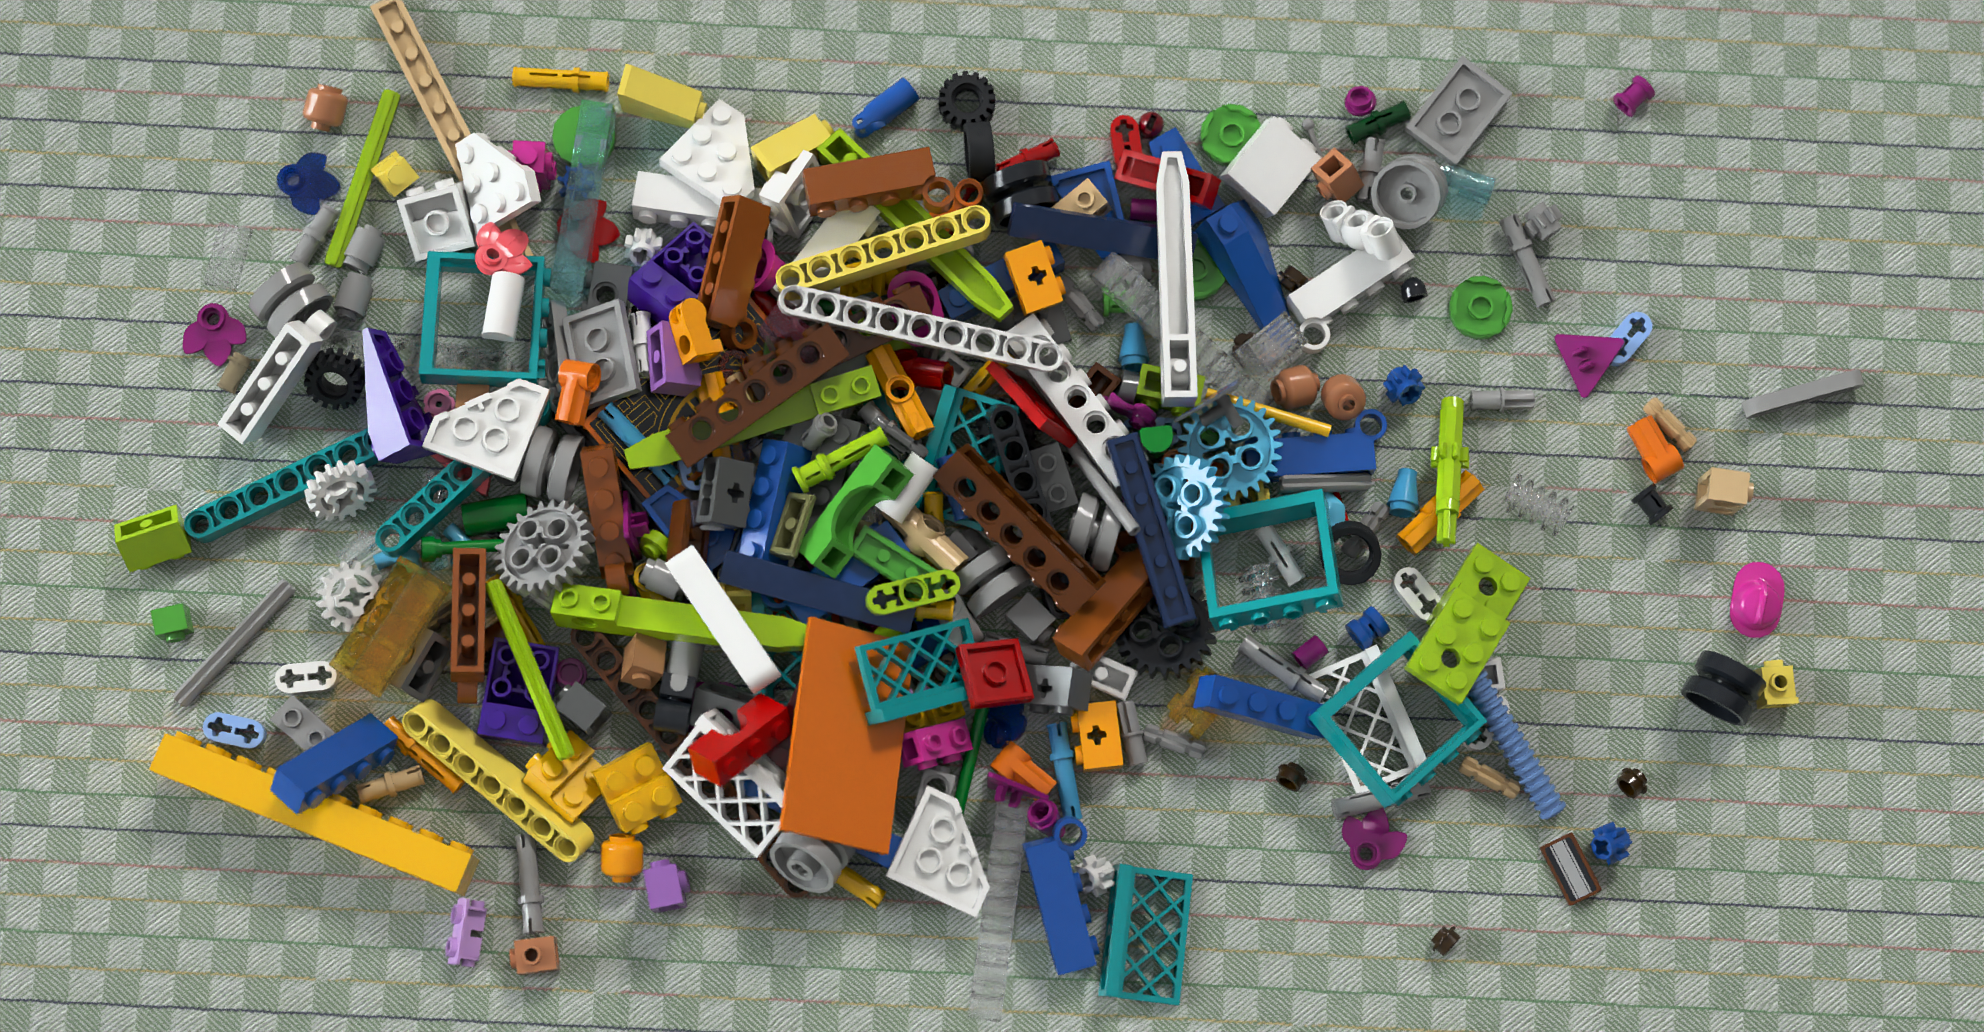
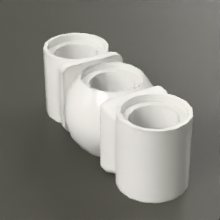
[1320,200,1402,260]

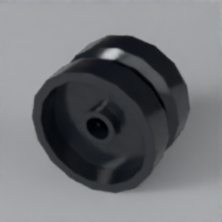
[981,160,1060,229]
[1681,650,1766,726]

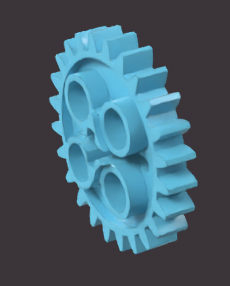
[1178,395,1283,501]
[1150,454,1231,560]

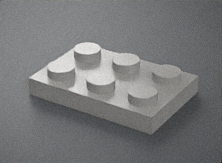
[1404,56,1512,168]
[562,298,642,410]

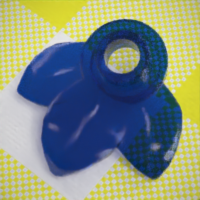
[277,152,341,215]
[984,703,1027,749]

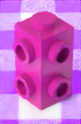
[508,140,557,193]
[901,718,973,771]

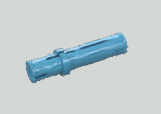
[597,402,680,486]
[1046,722,1083,819]

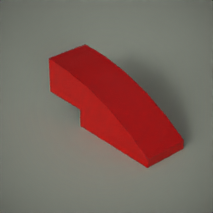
[1114,149,1221,210]

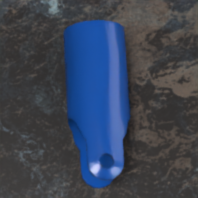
[852,77,920,138]

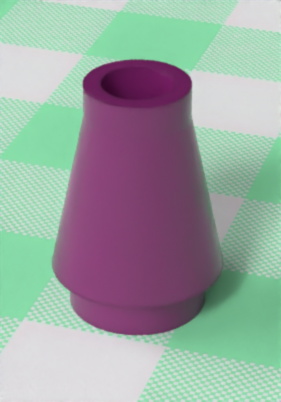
[1027,799,1066,839]

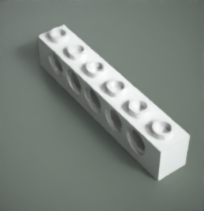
[1007,313,1149,494]

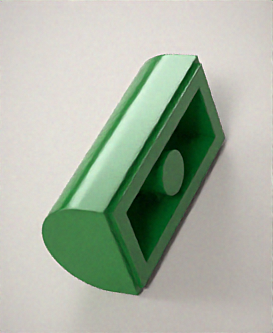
[1138,425,1173,460]
[461,493,528,537]

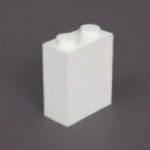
[1219,116,1321,218]

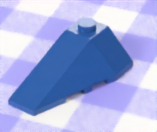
[1195,199,1291,336]

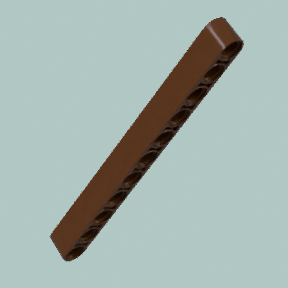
[570,629,811,900]

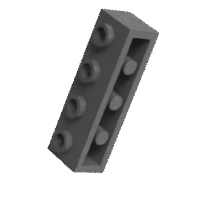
[803,414,870,538]

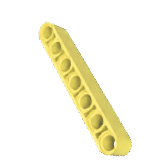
[775,205,991,301]
[402,699,594,863]

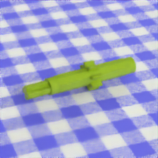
[1430,396,1469,547]

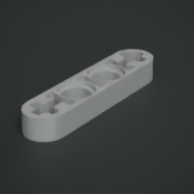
[542,300,569,412]
[1741,369,1865,419]

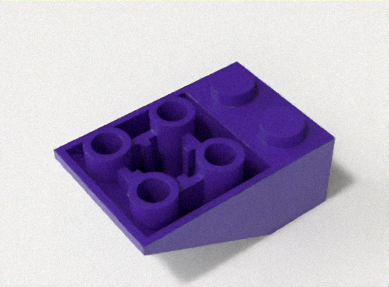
[627,221,713,324]
[477,637,560,748]

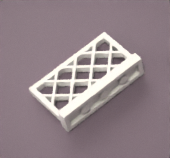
[1309,644,1426,794]
[662,708,786,858]

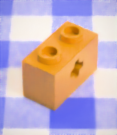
[1003,240,1066,316]
[1070,700,1123,773]

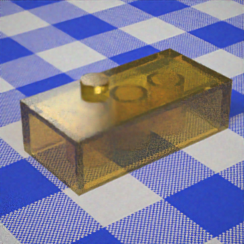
[329,555,452,698]

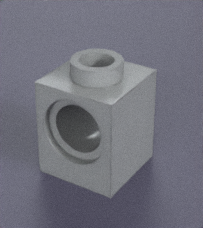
[1005,591,1056,645]
[914,765,956,809]

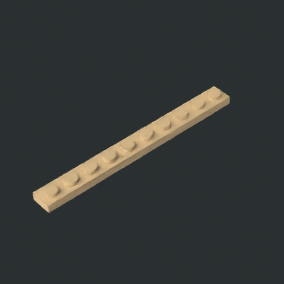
[370,0,534,276]

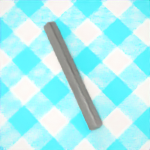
[173,579,295,707]

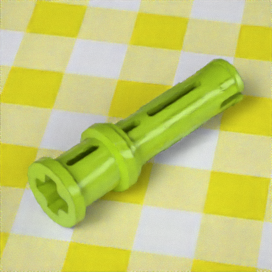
[791,426,889,494]

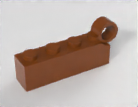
[803,147,955,218]
[697,195,771,350]
[580,443,635,595]
[1052,530,1154,671]
[450,548,486,704]

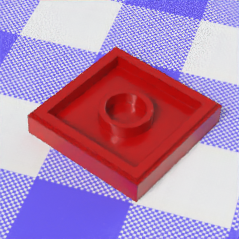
[955,638,1034,709]

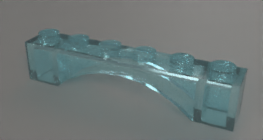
[550,99,617,298]

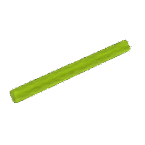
[324,89,401,269]
[486,579,575,761]

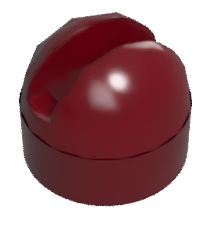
[1138,111,1164,139]

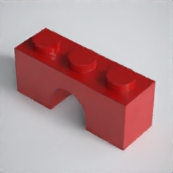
[688,693,793,787]

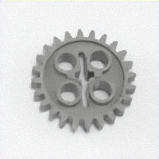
[493,499,596,599]

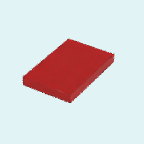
[986,361,1078,448]

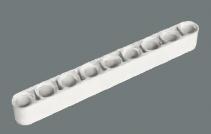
[777,285,1063,372]

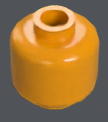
[601,833,643,883]

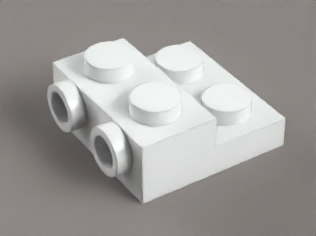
[759,150,820,239]
[397,177,477,261]

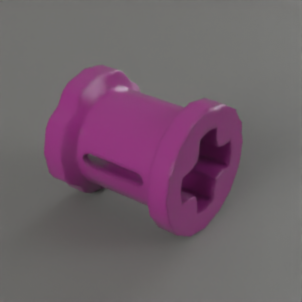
[1613,75,1655,117]

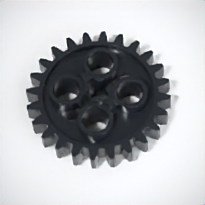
[1115,582,1217,681]

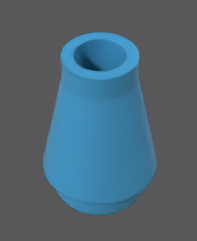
[1118,323,1150,372]
[1387,468,1419,518]

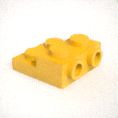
[523,730,602,824]
[591,741,683,835]

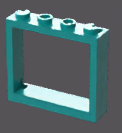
[419,251,552,387]
[1200,488,1344,631]
[1308,631,1487,808]

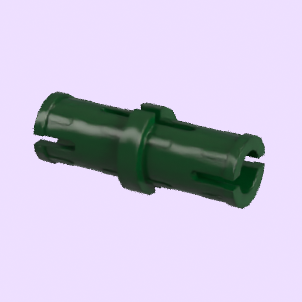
[1345,101,1411,144]

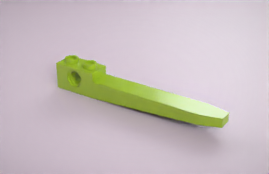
[817,128,1014,322]
[624,365,882,469]
[550,583,807,653]

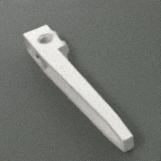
[1156,151,1198,407]

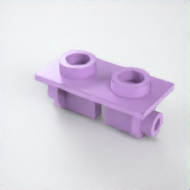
[445,898,487,967]

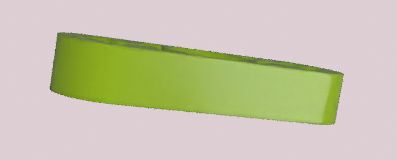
[865,569,960,616]

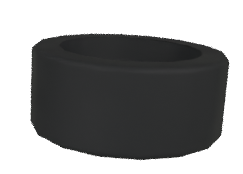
[963,121,995,182]
[1319,520,1382,586]

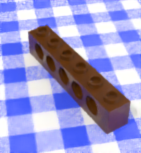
[741,283,933,401]
[665,322,850,469]
[933,443,1106,616]

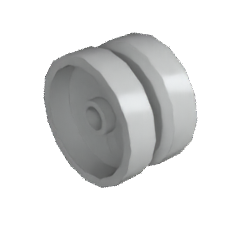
[1371,153,1448,229]
[248,262,333,338]
[520,425,585,504]
[1066,493,1126,573]
[950,544,1032,619]
[770,832,855,893]

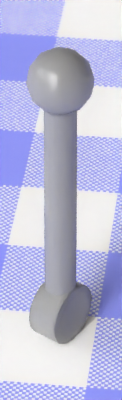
[1302,118,1323,159]

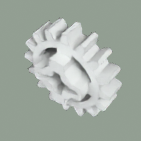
[304,460,377,522]
[315,561,388,632]

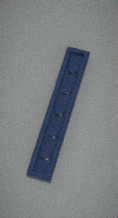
[1007,202,1198,260]
[1105,432,1196,629]
[718,550,916,634]

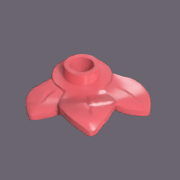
[475,222,532,275]

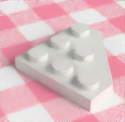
[659,99,755,206]
[455,133,541,234]
[422,379,551,482]
[885,785,990,918]

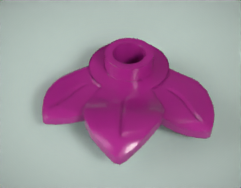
[183,303,247,367]
[1103,392,1157,430]
[1342,808,1407,870]

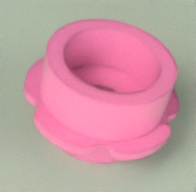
[424,389,455,418]

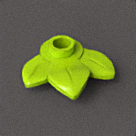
[639,530,668,561]

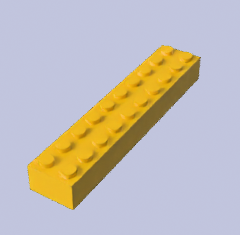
[149,731,480,897]

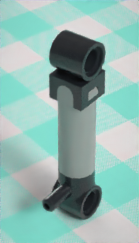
[653,570,719,736]

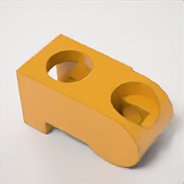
[669,298,724,365]

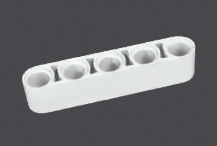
[665,545,782,694]

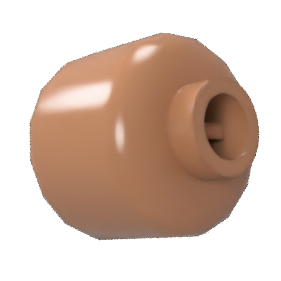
[303,83,348,132]
[1270,365,1320,410]
[1321,374,1366,421]

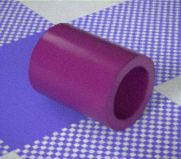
[1130,198,1157,222]
[1292,635,1329,670]

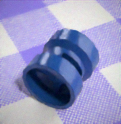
[1345,606,1390,651]

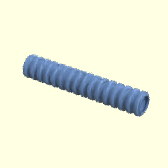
[1467,670,1566,820]

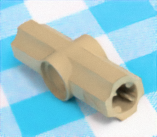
[881,506,969,574]

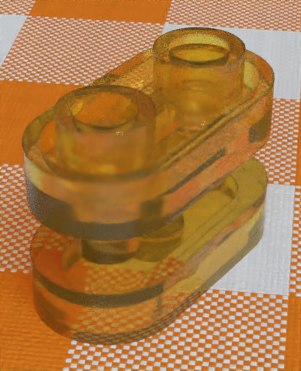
[1166,665,1218,740]

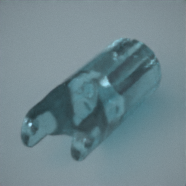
[1440,166,1496,205]

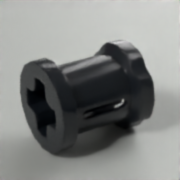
[1631,483,1673,525]

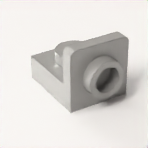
[948,528,990,564]

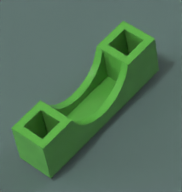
[799,444,914,579]

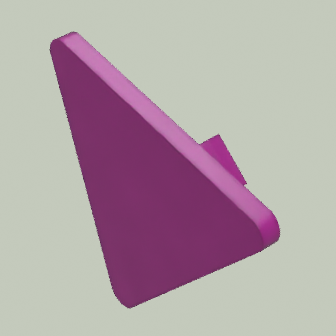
[1554,334,1625,398]
[623,490,650,560]
[987,772,1050,807]

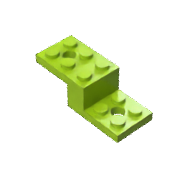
[1404,542,1531,705]

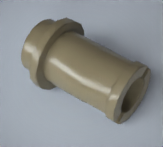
[216,351,252,395]

